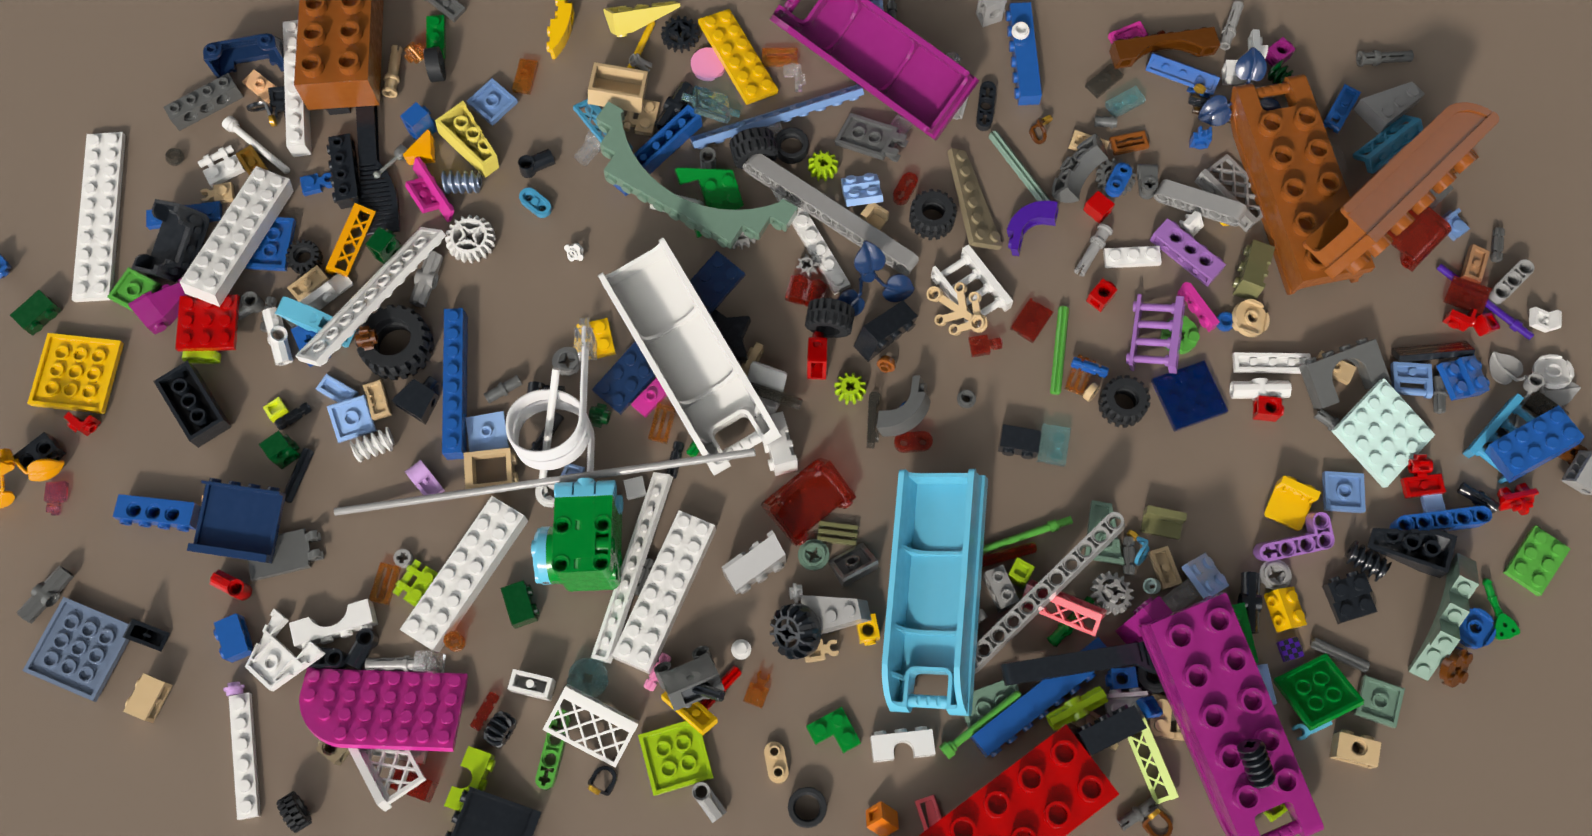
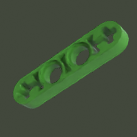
[535,709,571,790]

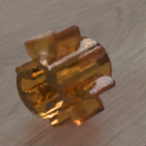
[404,42,425,64]

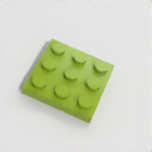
[638,721,714,796]

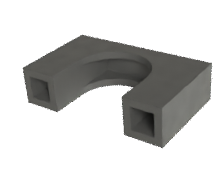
[1299,337,1391,409]

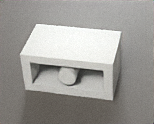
[507,669,556,701]

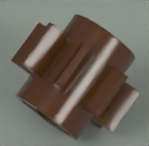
[355,325,378,351]

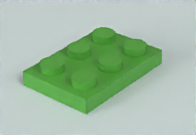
[1503,525,1571,596]

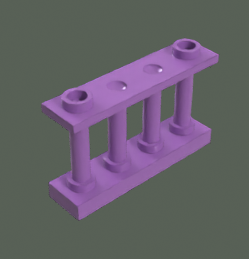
[1126,294,1185,374]

